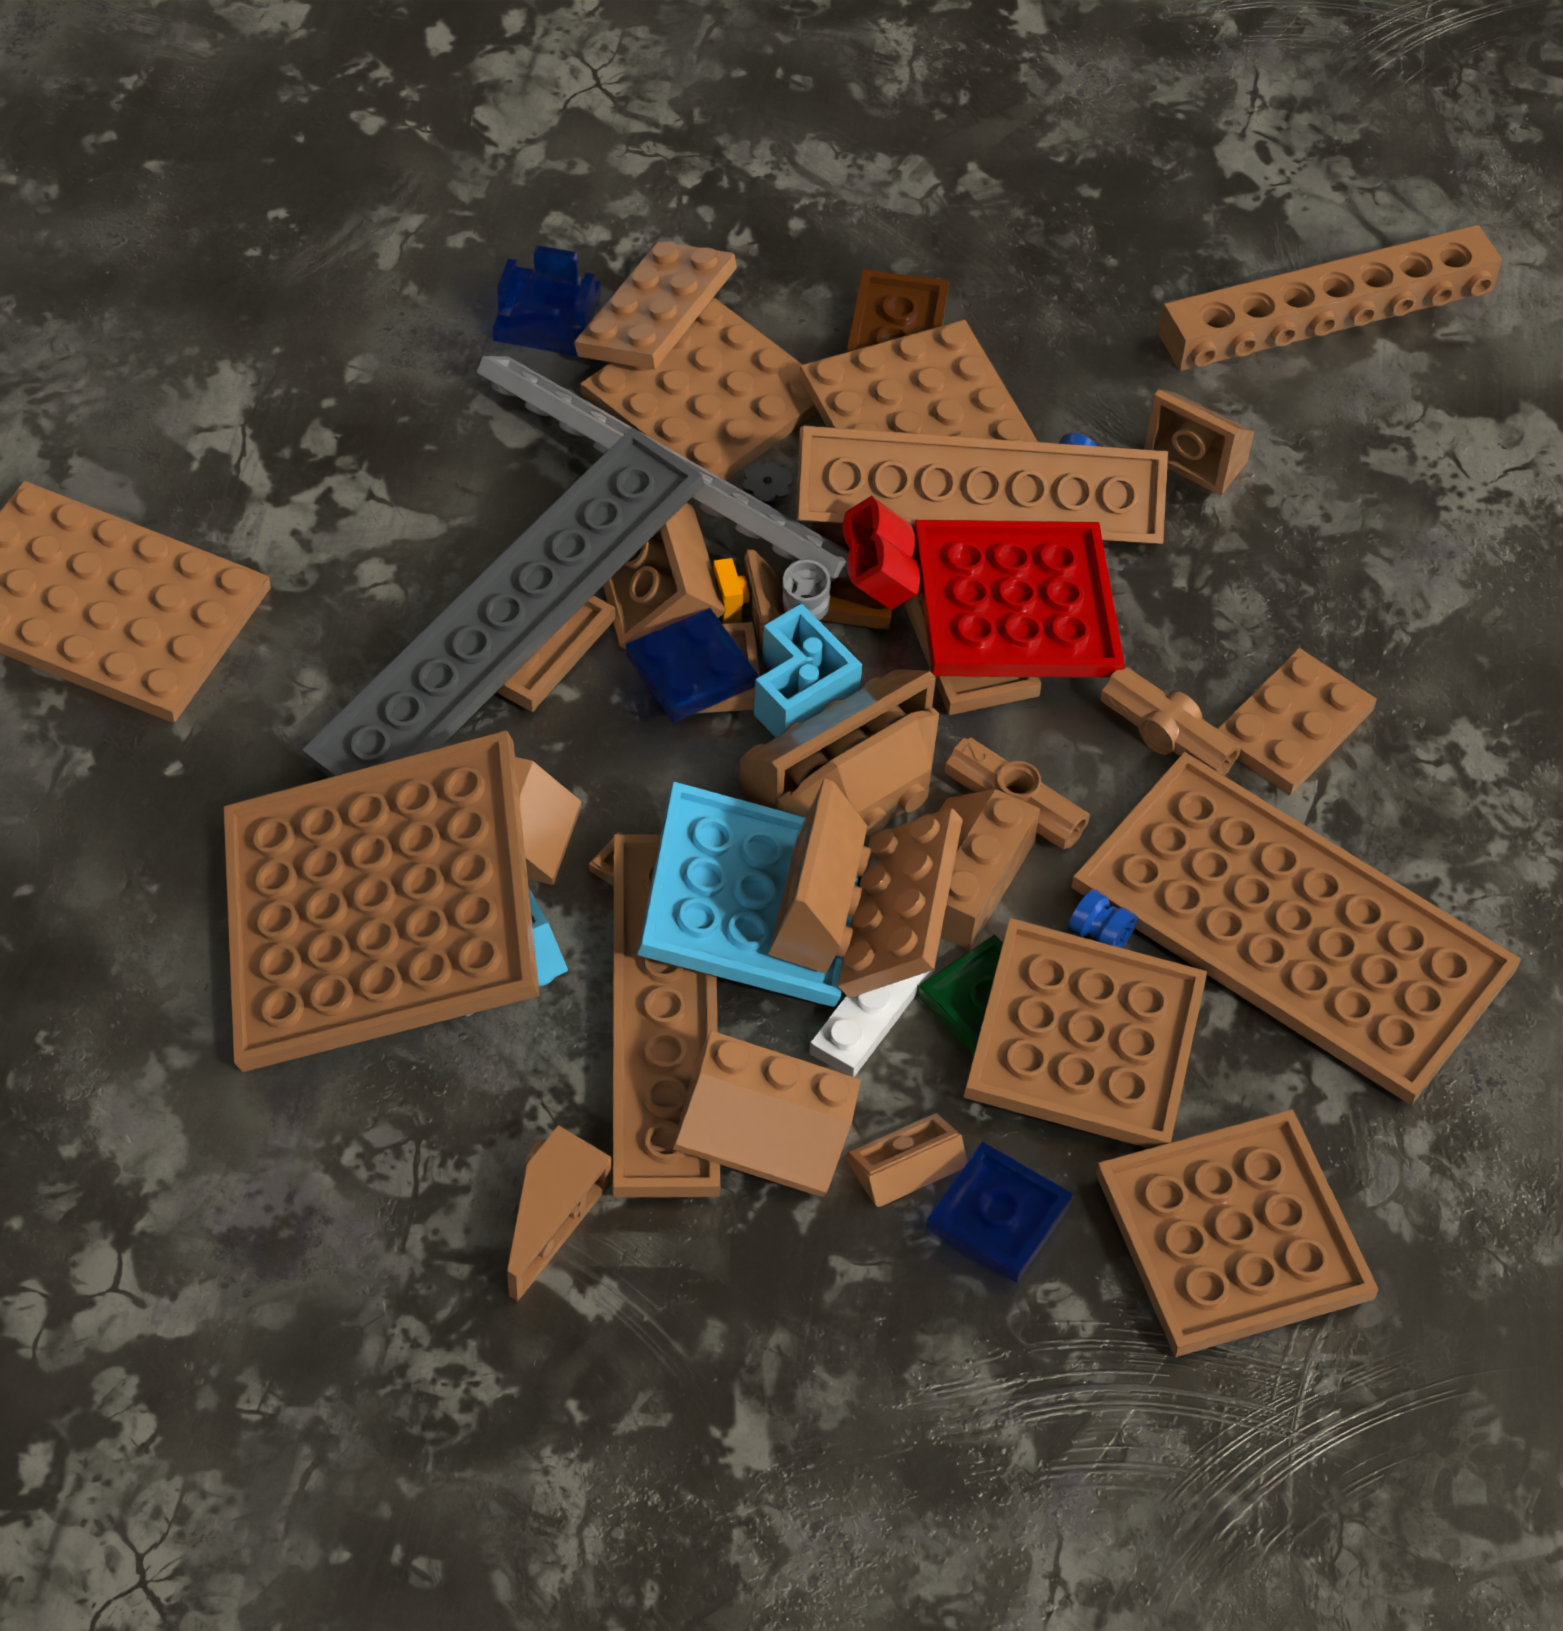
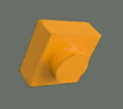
[713,558,749,624]

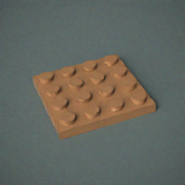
[581,297,819,481]
[800,320,1038,442]
[963,918,1207,1149]
[1095,1109,1379,1357]

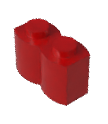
[843,496,920,610]

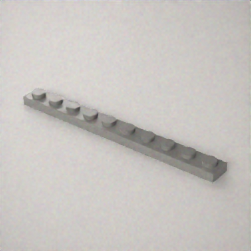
[477,356,849,581]

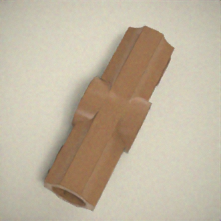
[1100,667,1242,776]
[945,737,1090,850]

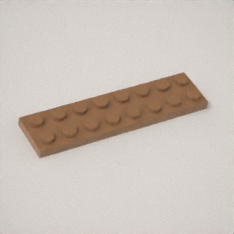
[795,426,1168,545]
[613,834,720,1198]

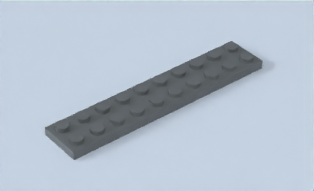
[302,427,704,778]

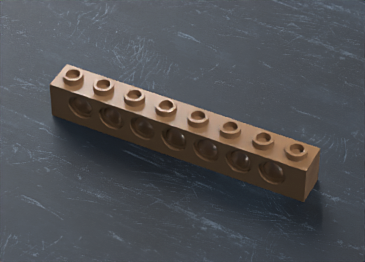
[1158,225,1503,371]

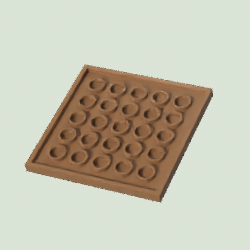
[224,730,540,1072]

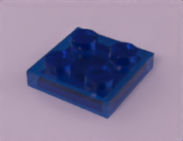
[626,608,758,723]
[925,1141,1074,1283]

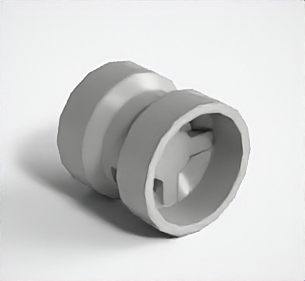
[782,559,831,620]

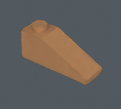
[507,1125,611,1302]

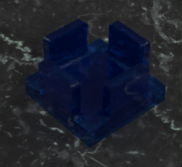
[493,246,601,356]

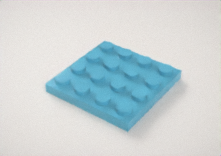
[637,781,858,1007]

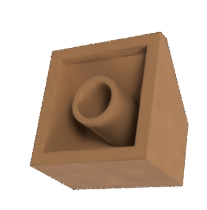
[1144,389,1254,495]
[515,757,582,885]

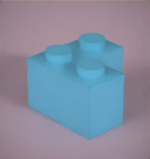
[754,603,862,738]

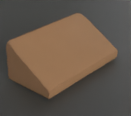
[744,549,785,653]
[845,1113,968,1207]

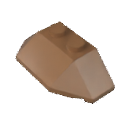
[777,708,939,836]

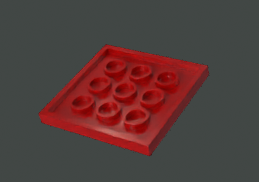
[913,520,1125,677]

